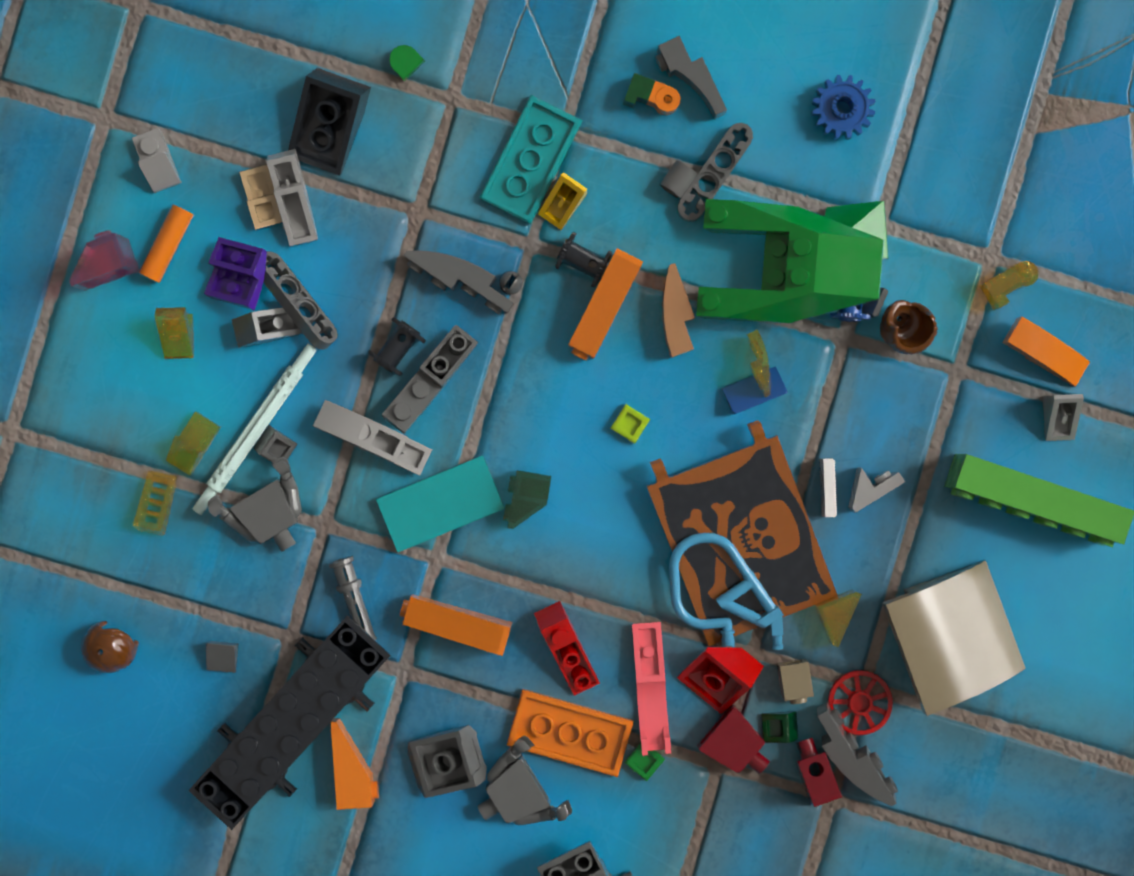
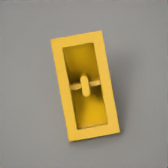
[538,172,587,230]

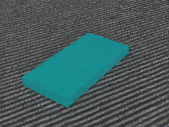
[479,95,583,225]
[376,455,505,552]

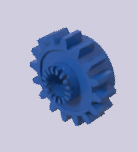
[811,75,876,140]

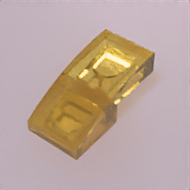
[747,329,771,398]

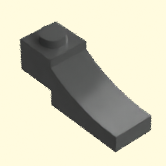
[655,36,727,120]

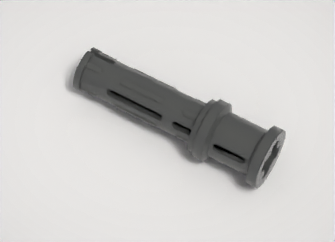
[328,556,377,640]

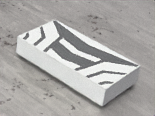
[820,458,837,517]

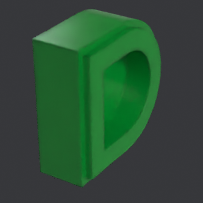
[389,45,425,82]

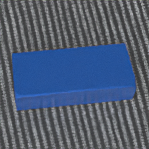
[722,366,788,415]

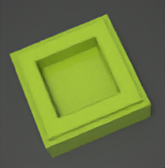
[611,404,650,444]

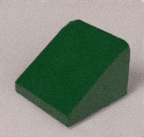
[761,711,798,743]

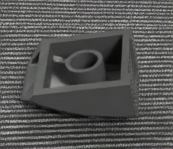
[408,725,487,798]

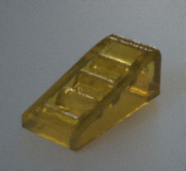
[133,470,177,536]

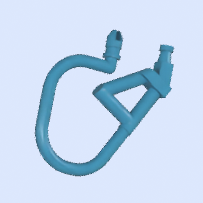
[669,533,784,650]

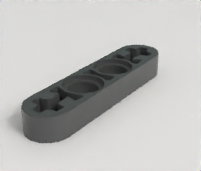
[677,123,753,222]
[263,251,338,350]

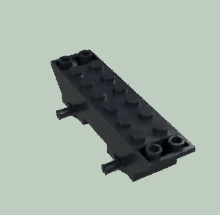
[188,615,391,830]

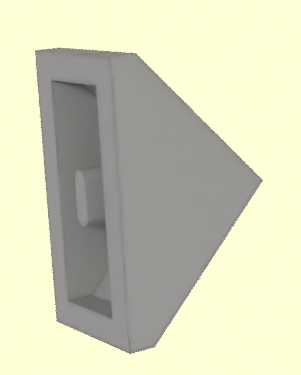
[1043,394,1084,441]

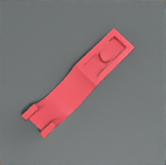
[632,622,671,756]

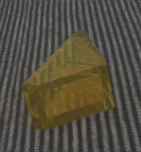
[815,590,862,647]

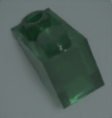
[503,470,552,529]

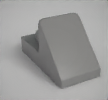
[132,128,182,193]
[848,467,905,513]

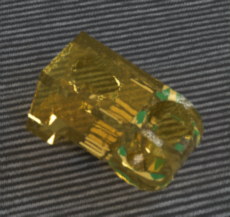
[979,261,1039,310]

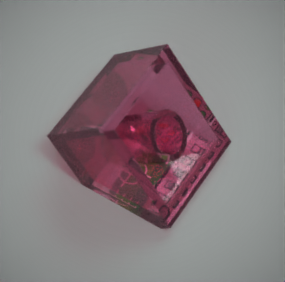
[69,230,140,291]

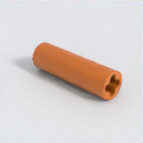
[139,204,194,283]

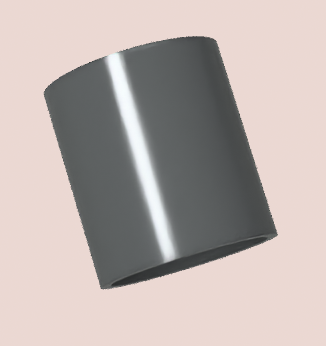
[659,160,697,199]

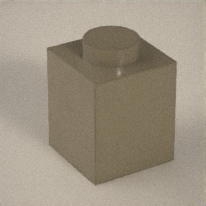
[777,659,814,704]

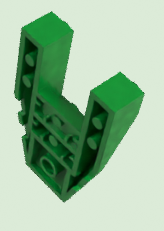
[696,199,884,324]

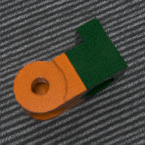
[623,73,681,116]

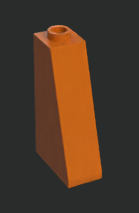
[568,248,643,361]
[400,594,512,656]

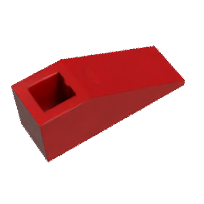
[534,601,600,696]

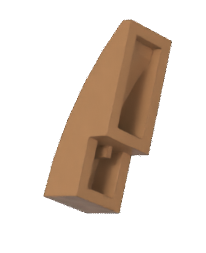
[662,263,695,358]

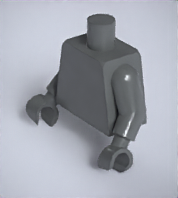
[207,457,302,552]
[477,736,572,826]

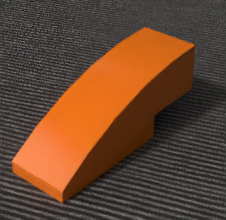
[1002,316,1090,387]

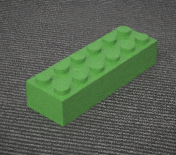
[944,454,1134,548]

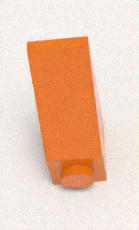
[330,718,379,810]

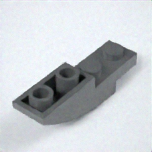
[404,250,514,314]
[382,325,478,434]
[817,702,898,806]

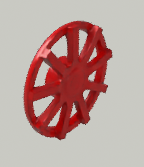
[827,670,893,735]

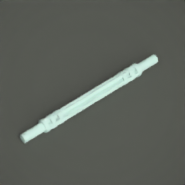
[192,343,318,515]

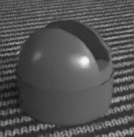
[499,271,523,295]

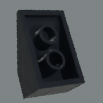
[288,68,371,176]

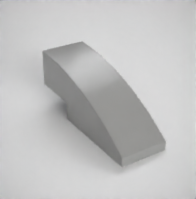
[266,149,318,246]

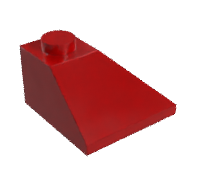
[677,647,764,714]

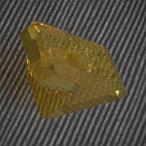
[155,307,194,359]
[166,412,221,476]

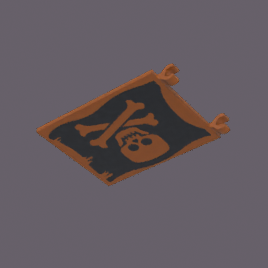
[647,420,838,646]

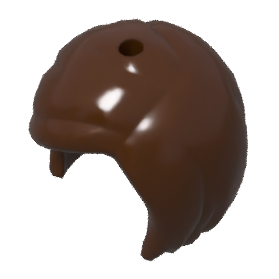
[879,300,938,355]
[81,621,139,674]

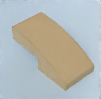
[239,164,282,230]

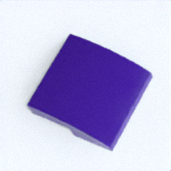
[204,237,267,310]

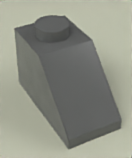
[231,307,303,348]

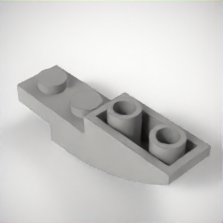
[313,400,432,476]

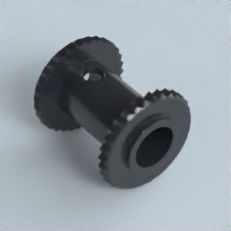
[555,232,612,288]
[368,317,426,376]

